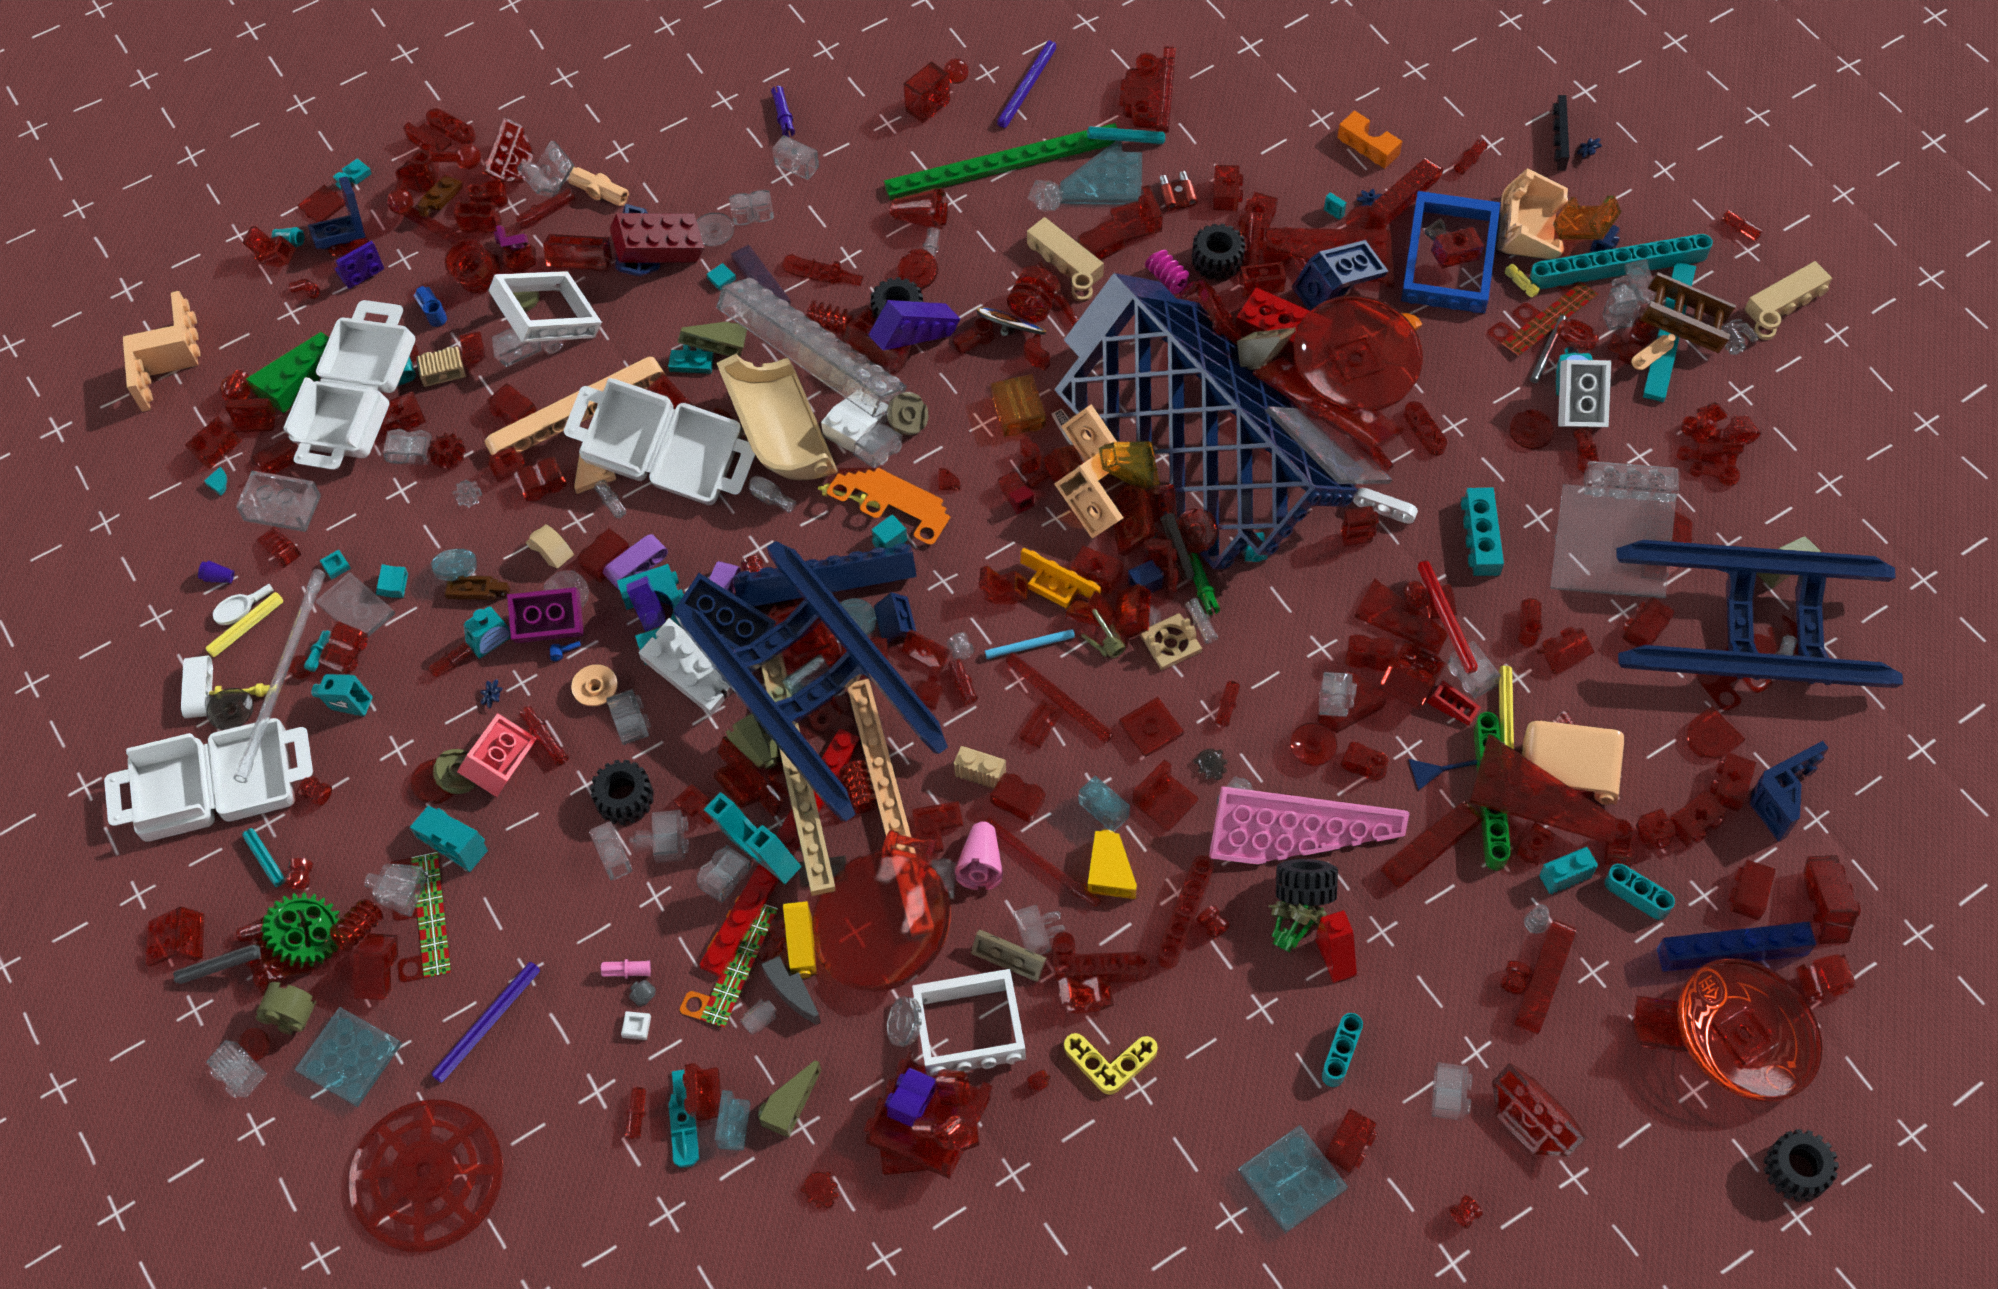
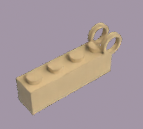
[1027,217,1104,302]
[1744,261,1832,340]

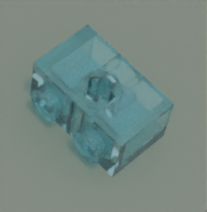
[1078,776,1130,832]

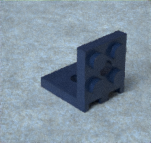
[308,176,366,249]

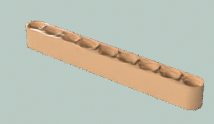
[485,357,665,462]

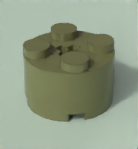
[256,982,316,1035]

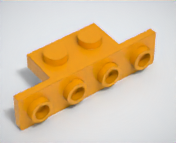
[1020,548,1101,609]

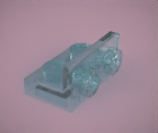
[715,1090,751,1151]

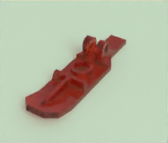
[781,254,864,286]

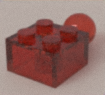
[903,58,969,123]

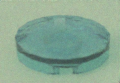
[431,549,477,581]
[840,598,877,635]

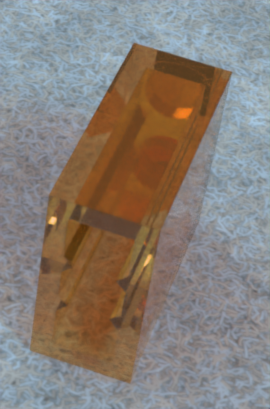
[991,374,1046,437]

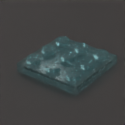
[295,1007,402,1108]
[1238,1125,1348,1234]

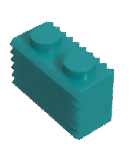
[1539,847,1598,895]

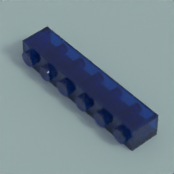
[1657,922,1817,972]

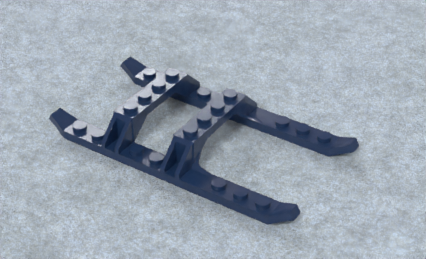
[1616,540,1903,688]
[673,541,948,821]

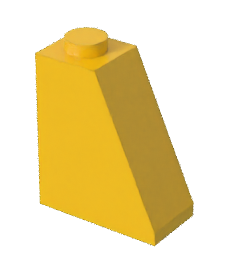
[1088,830,1137,899]
[783,901,817,979]

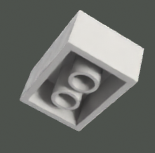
[1558,360,1611,428]

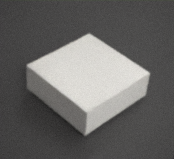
[621,1011,651,1040]

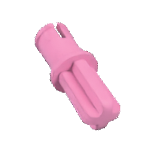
[601,959,651,979]

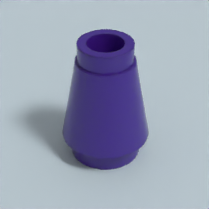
[198,561,235,583]

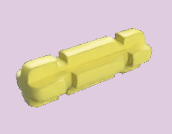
[1505,264,1540,298]

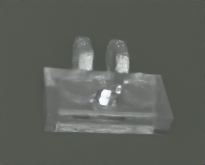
[1611,259,1656,306]
[1014,904,1066,955]

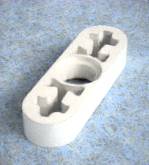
[1353,488,1418,524]

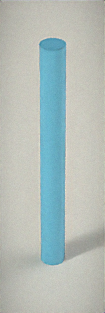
[985,629,1075,659]

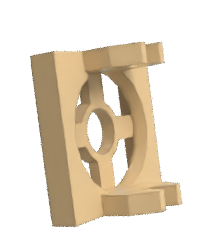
[1140,613,1202,670]

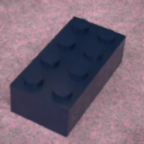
[673,573,776,650]

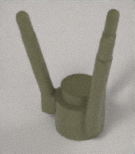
[1081,609,1126,659]

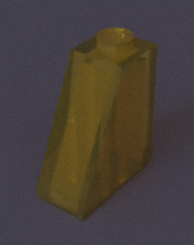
[1099,442,1160,490]

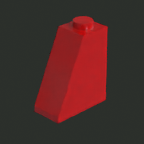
[1315,910,1357,983]

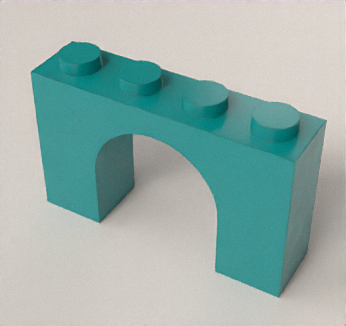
[617,564,684,665]
[704,792,802,884]

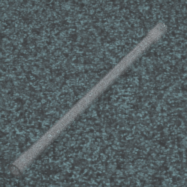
[233,569,326,783]

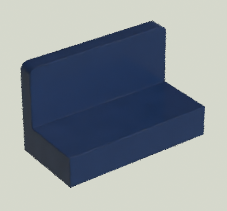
[874,592,917,644]

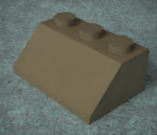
[1237,327,1296,370]

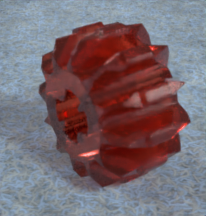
[428,432,466,469]

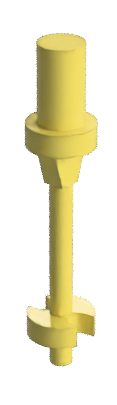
[818,483,880,508]
[209,683,280,700]

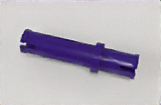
[771,86,795,138]

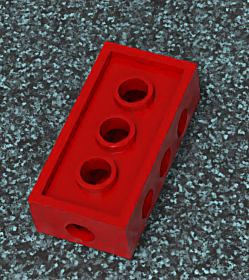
[1235,287,1332,366]

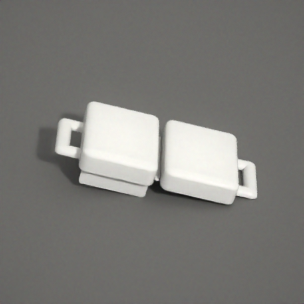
[284,300,415,470]
[564,378,755,505]
[104,718,313,842]

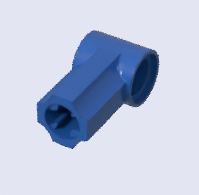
[413,286,447,327]

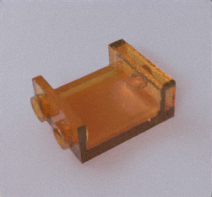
[1553,196,1622,240]

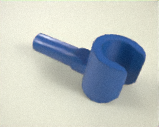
[550,641,581,661]

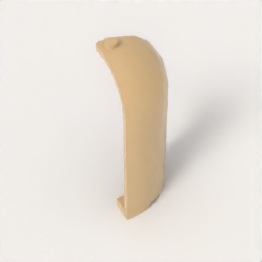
[717,354,838,480]

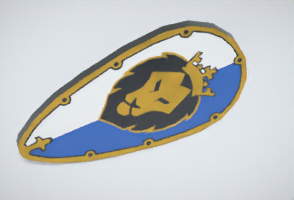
[976,307,1046,336]

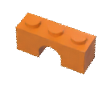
[1337,110,1402,169]

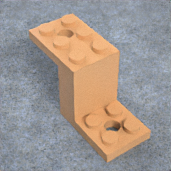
[123,291,200,412]
[1055,404,1129,538]

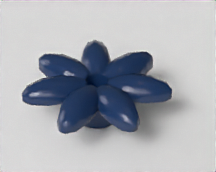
[1577,138,1602,158]
[1357,189,1383,210]
[480,679,503,708]

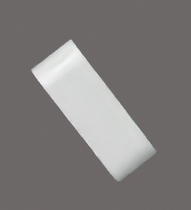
[181,655,213,719]

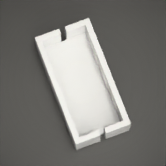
[639,618,733,716]

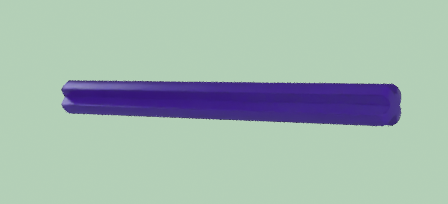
[997,40,1056,128]
[431,962,540,1083]

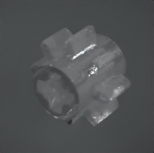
[453,479,482,508]

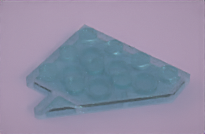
[1060,141,1142,205]

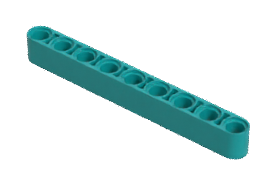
[1529,234,1713,289]

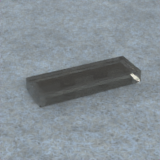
[1160,512,1195,581]

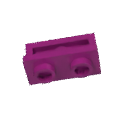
[494,225,529,250]

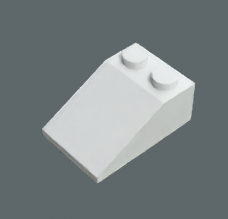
[821,389,888,456]

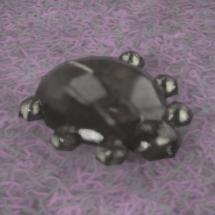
[1193,748,1228,780]

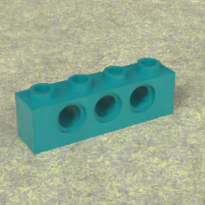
[1461,487,1504,576]

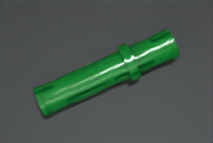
[1184,553,1220,616]

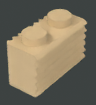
[416,346,466,387]
[954,746,1006,790]

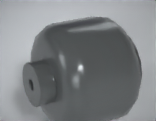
[629,980,656,1006]

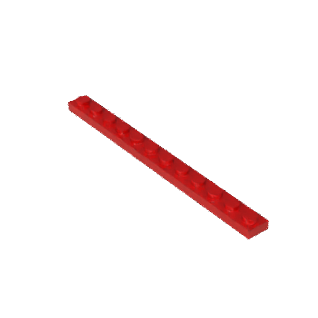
[699,728,861,977]

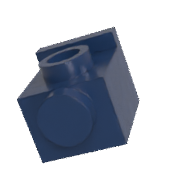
[1590,221,1620,252]

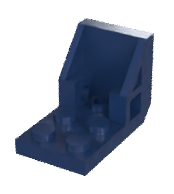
[1291,240,1388,316]
[1749,741,1829,842]

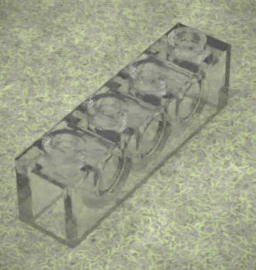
[1584,461,1679,503]

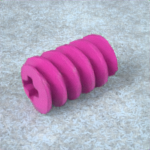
[1145,249,1189,294]

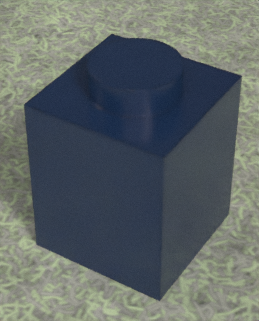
[1128,560,1164,599]

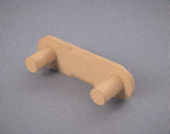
[1631,334,1675,370]

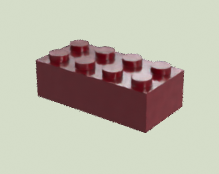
[609,213,705,263]

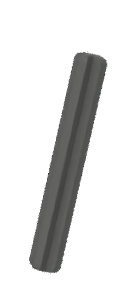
[173,944,261,984]

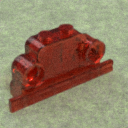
[1119,46,1176,133]

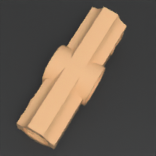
[568,167,629,207]

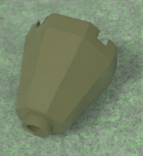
[726,714,780,770]

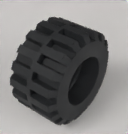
[1192,223,1245,280]
[870,277,923,322]
[590,760,654,825]
[1276,859,1338,906]
[1764,1129,1839,1202]

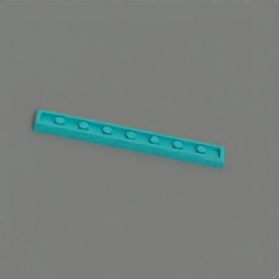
[1642,261,1696,402]

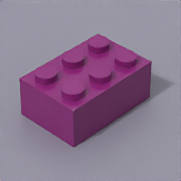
[507,587,584,643]

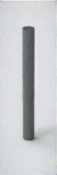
[1530,315,1567,383]

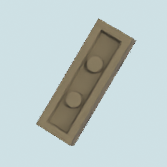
[971,929,1046,982]

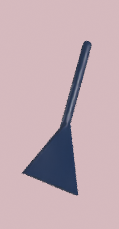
[1408,759,1477,791]

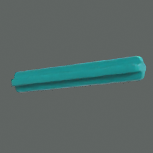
[1087,126,1166,144]

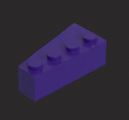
[869,300,960,351]

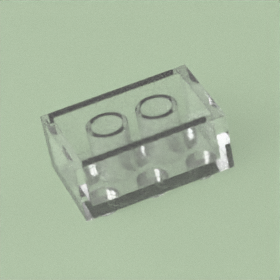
[236,471,321,532]

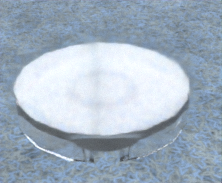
[887,996,922,1047]

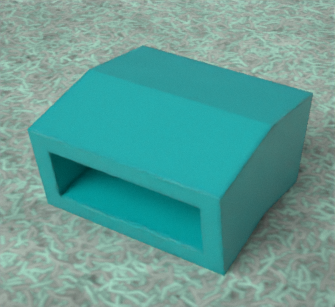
[376,564,408,598]

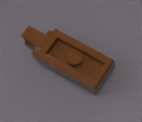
[418,175,463,217]
[445,575,510,600]

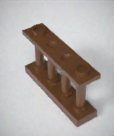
[1640,272,1736,354]

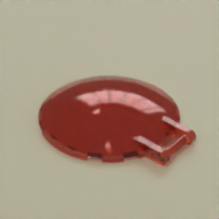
[812,830,951,992]

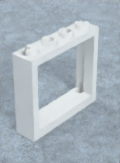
[488,271,602,343]
[912,969,1026,1077]

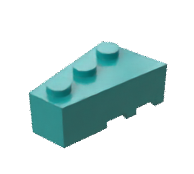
[410,805,488,872]

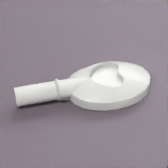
[213,584,274,625]

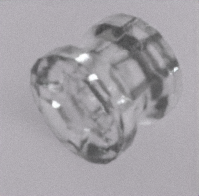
[947,632,975,661]

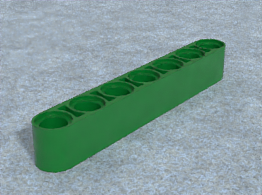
[1474,712,1510,871]

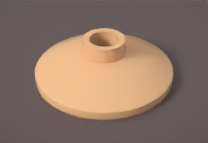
[571,665,618,706]

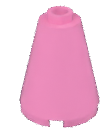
[955,822,1003,890]

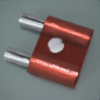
[1160,171,1198,210]

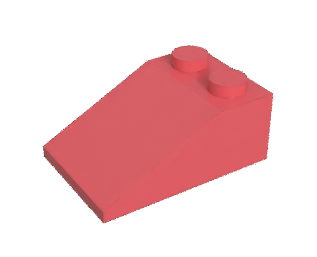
[457,713,537,797]

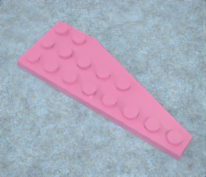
[1209,786,1409,864]

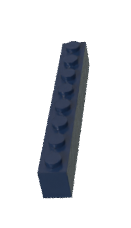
[733,543,917,606]

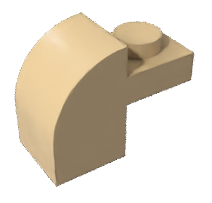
[526,524,574,568]

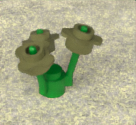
[1268,901,1327,953]

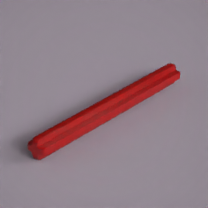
[1417,560,1478,674]

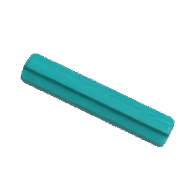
[242,828,286,887]

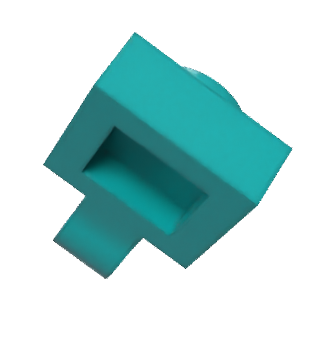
[333,158,372,189]

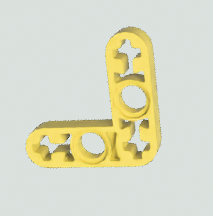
[1064,1033,1158,1095]

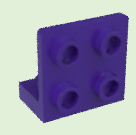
[334,241,384,289]

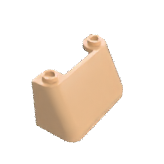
[1497,168,1568,259]
[1520,721,1624,805]

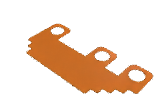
[827,468,951,545]

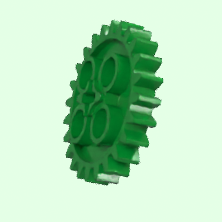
[261,892,344,968]

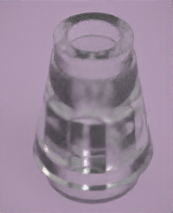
[1524,904,1549,933]

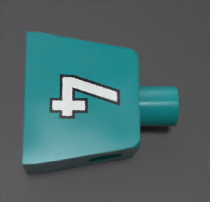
[311,674,373,717]

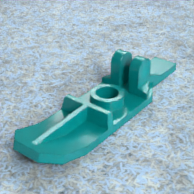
[668,1070,699,1168]

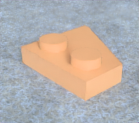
[574,454,616,494]

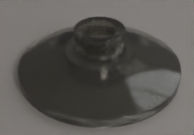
[206,688,254,730]

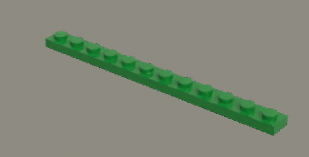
[884,123,1122,201]

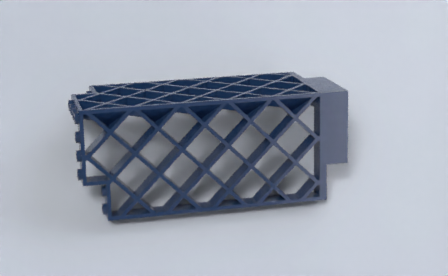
[1054,273,1361,569]

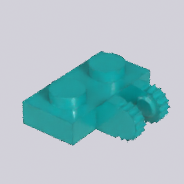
[668,344,714,374]

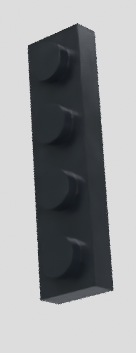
[1552,95,1570,171]

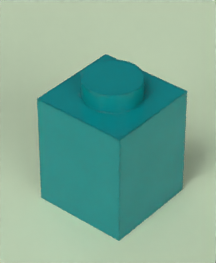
[872,514,908,549]

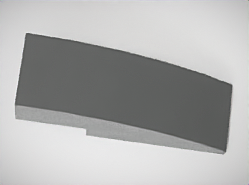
[762,956,821,1025]

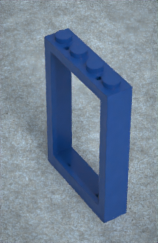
[1401,191,1501,313]

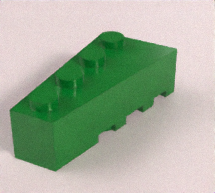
[246,332,330,413]

